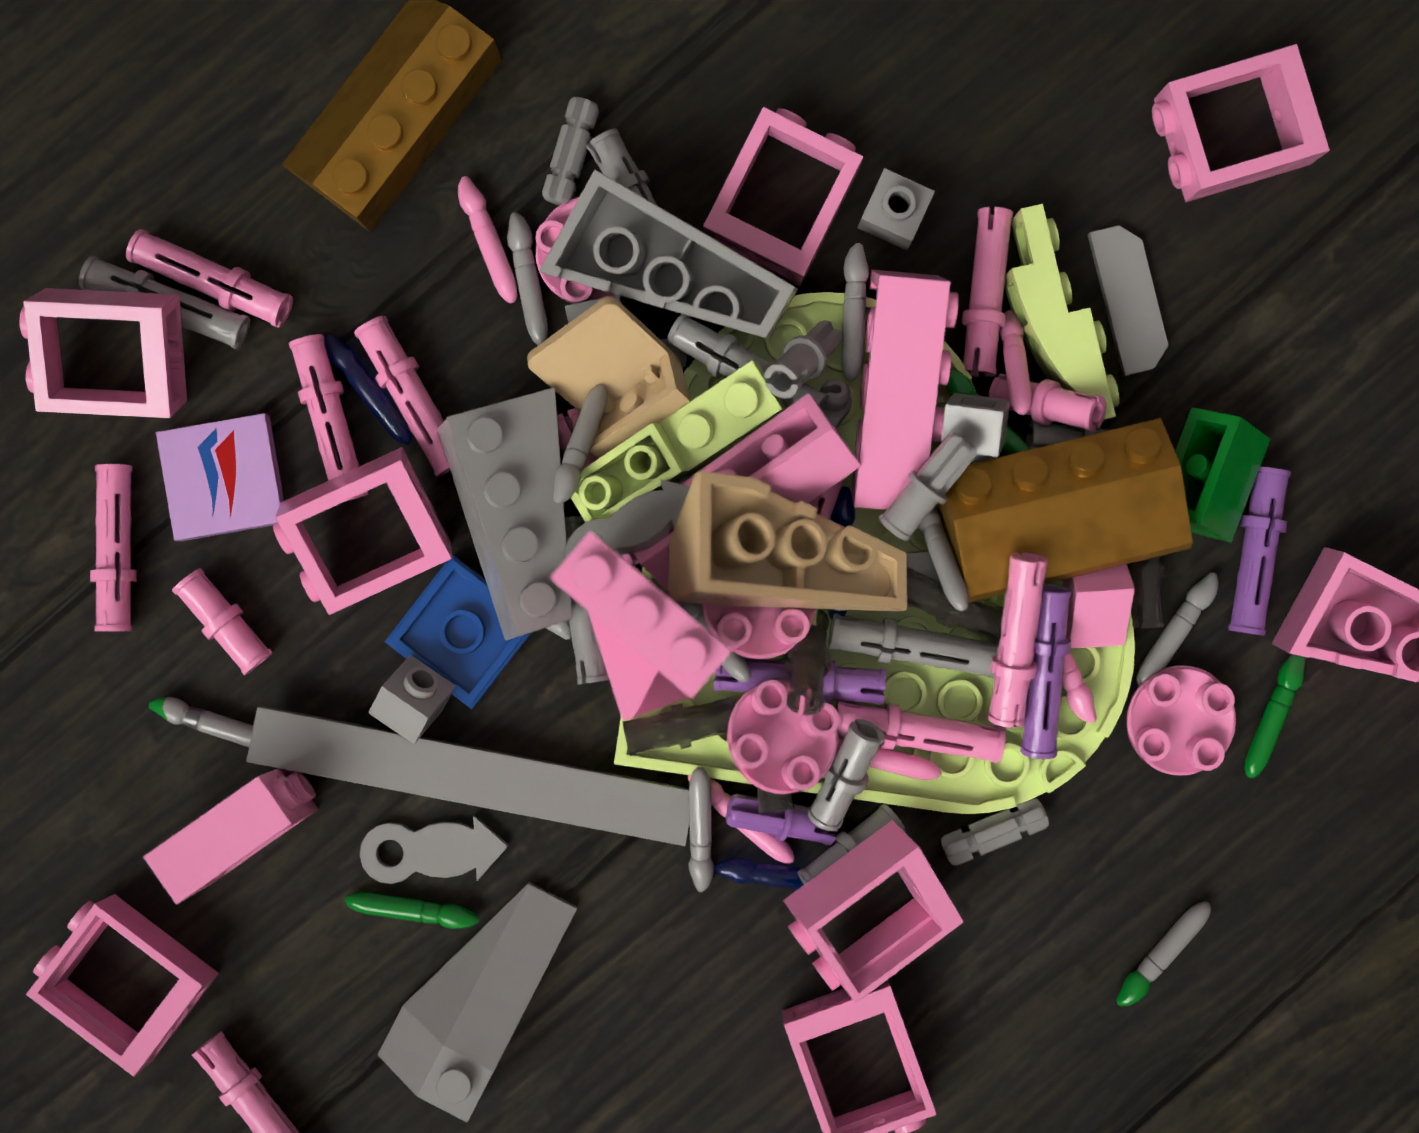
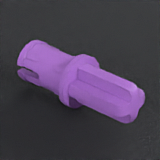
[726,794,838,845]

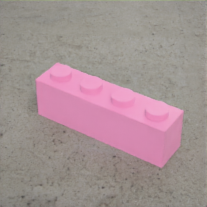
[635,393,861,591]

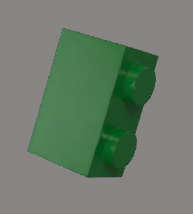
[1175,407,1270,543]

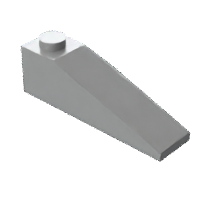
[377,882,578,1122]

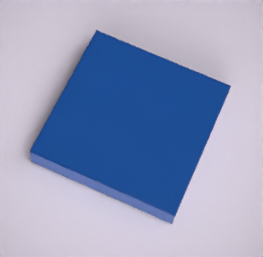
[385,555,533,709]

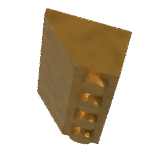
[282,0,502,233]
[937,418,1193,602]

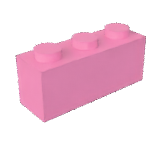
[550,531,732,699]

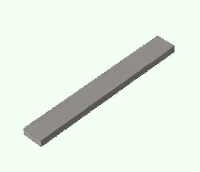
[246,706,690,846]

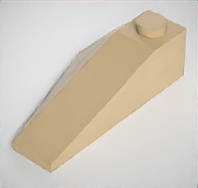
[668,471,907,611]

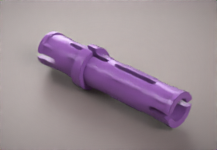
[1228,467,1291,636]
[1020,585,1071,759]
[714,658,886,706]

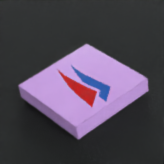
[156,413,284,542]

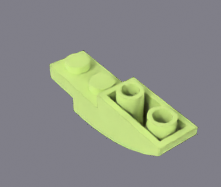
[1004,204,1119,423]
[571,360,787,522]

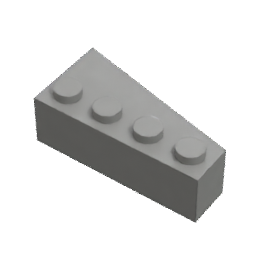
[539,170,798,338]
[437,387,572,641]

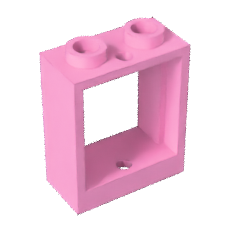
[1152,44,1330,202]
[703,107,863,286]
[20,288,187,418]
[273,447,452,615]
[144,768,319,905]
[783,820,963,1003]
[26,894,219,1077]
[781,980,937,1133]

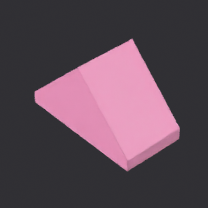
[1062,564,1135,648]

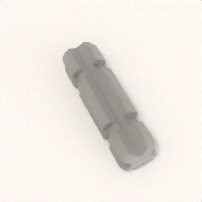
[542,97,599,206]
[941,798,1049,866]

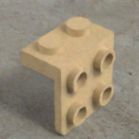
[527,297,690,459]

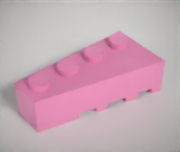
[851,269,958,510]
[1272,547,1419,682]

